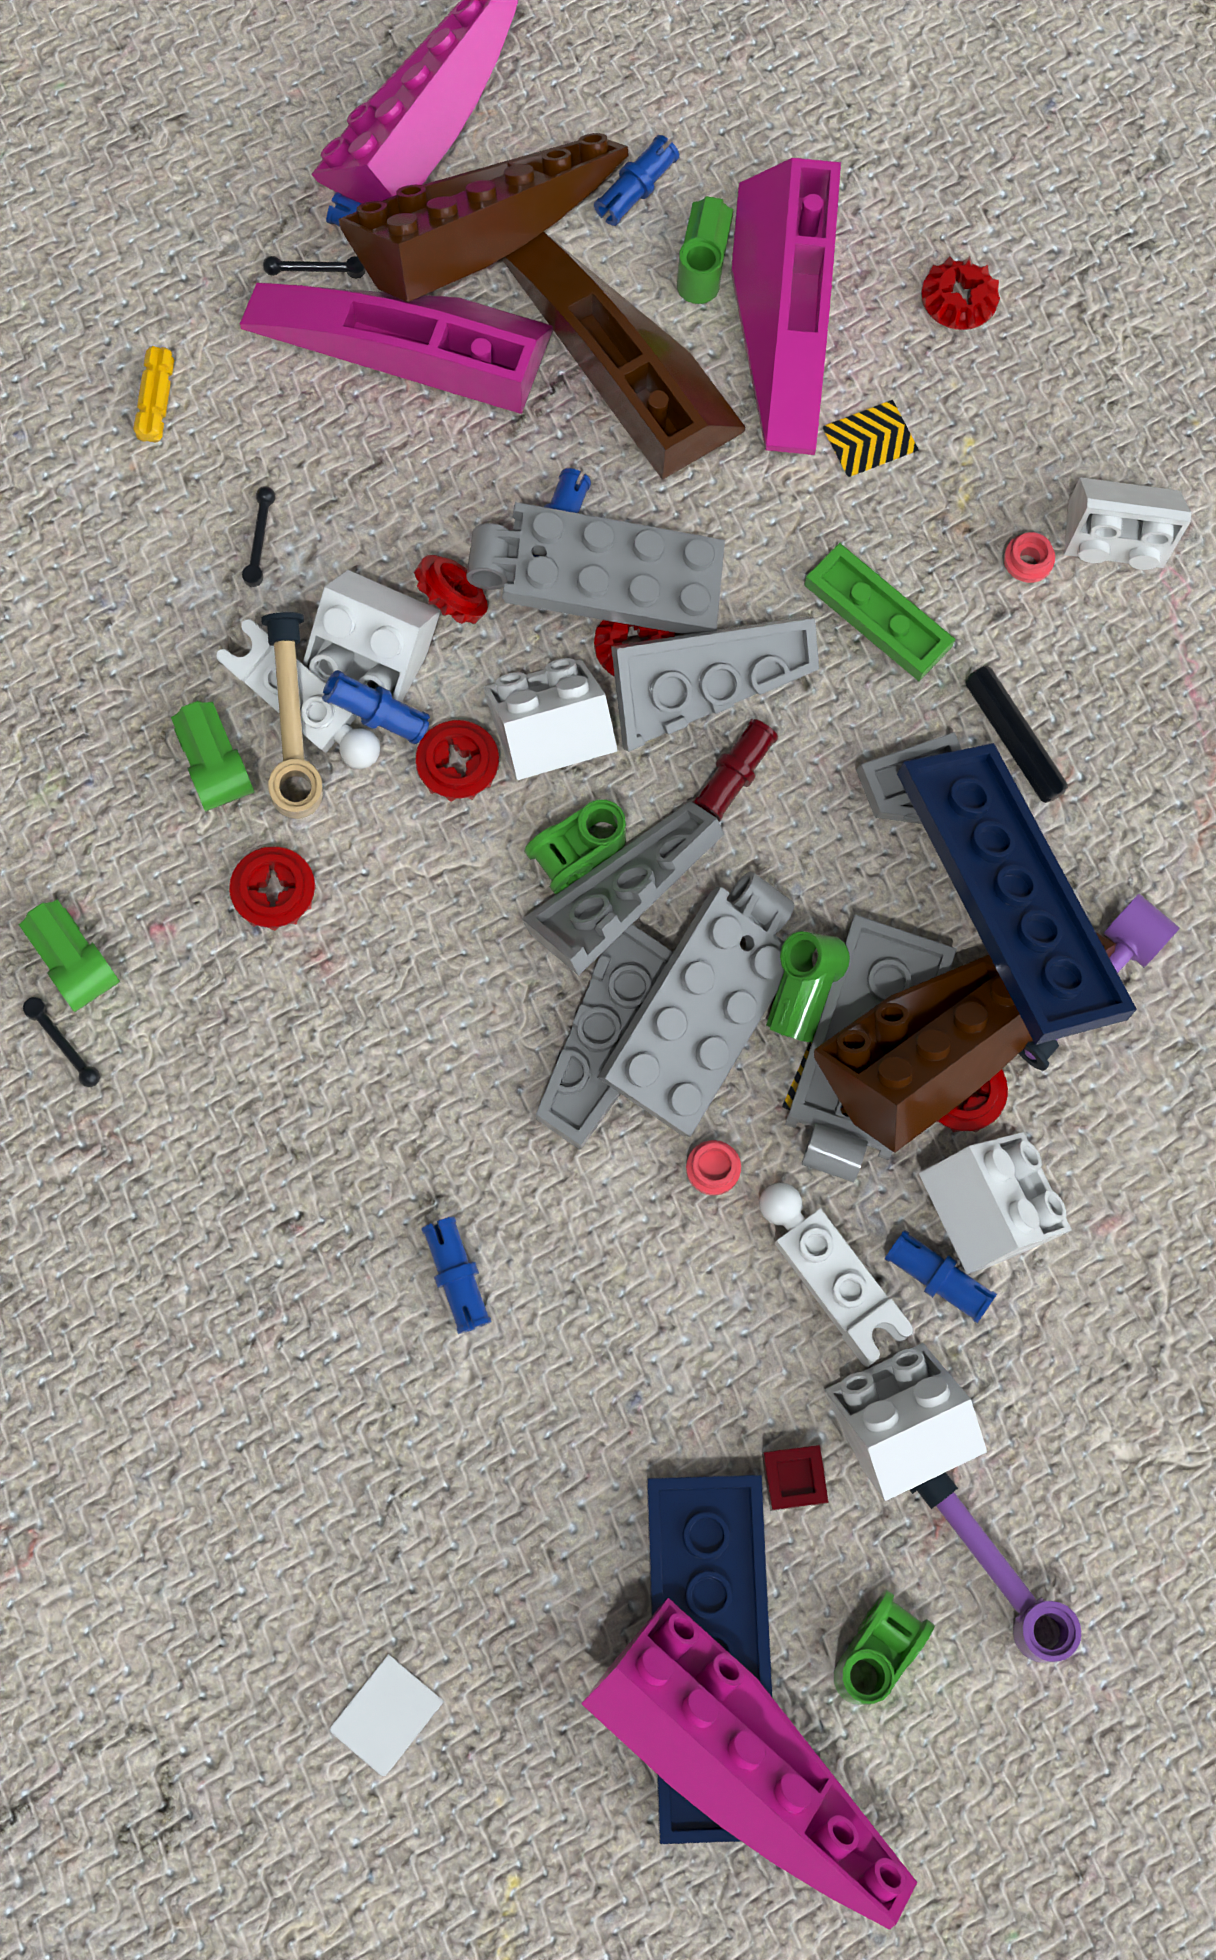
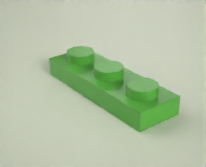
[804,543,955,681]

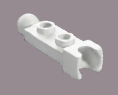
[216,619,380,769]
[759,1183,913,1367]

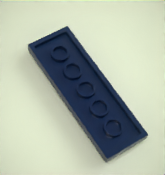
[897,743,1137,1045]
[646,1475,772,1844]

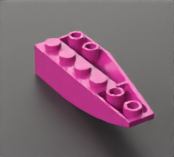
[311,0,518,203]
[731,158,841,455]
[239,283,553,414]
[581,1598,918,1930]

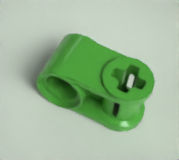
[524,800,626,895]
[834,1589,935,1705]

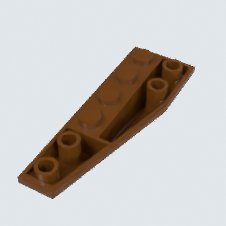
[339,133,629,302]
[502,232,746,480]
[814,932,1116,1153]

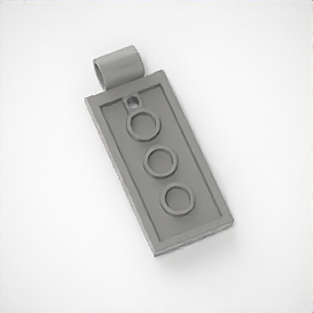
[466,502,725,635]
[597,871,795,1137]
[785,915,957,1182]

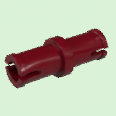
[693,719,778,822]

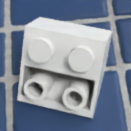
[1064,477,1191,570]
[303,570,441,702]
[483,658,618,780]
[919,1132,1072,1274]
[824,1343,987,1501]

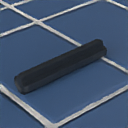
[966,666,1068,803]

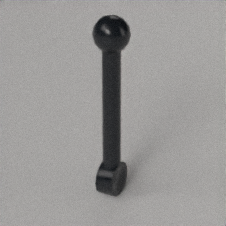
[263,256,366,279]
[242,486,276,587]
[23,997,100,1087]

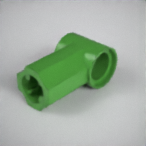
[677,196,734,304]
[171,701,255,812]
[19,899,120,1013]
[766,931,850,1042]

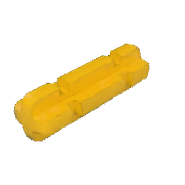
[133,346,174,443]

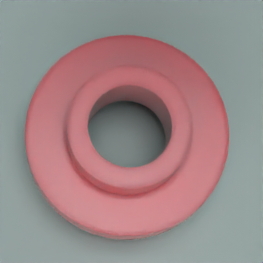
[1004,532,1055,583]

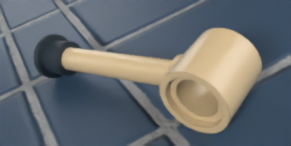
[261,612,323,819]

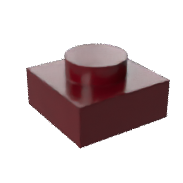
[762,1445,829,1511]

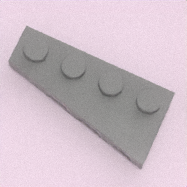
[611,616,819,752]
[522,801,724,976]
[536,924,673,1150]

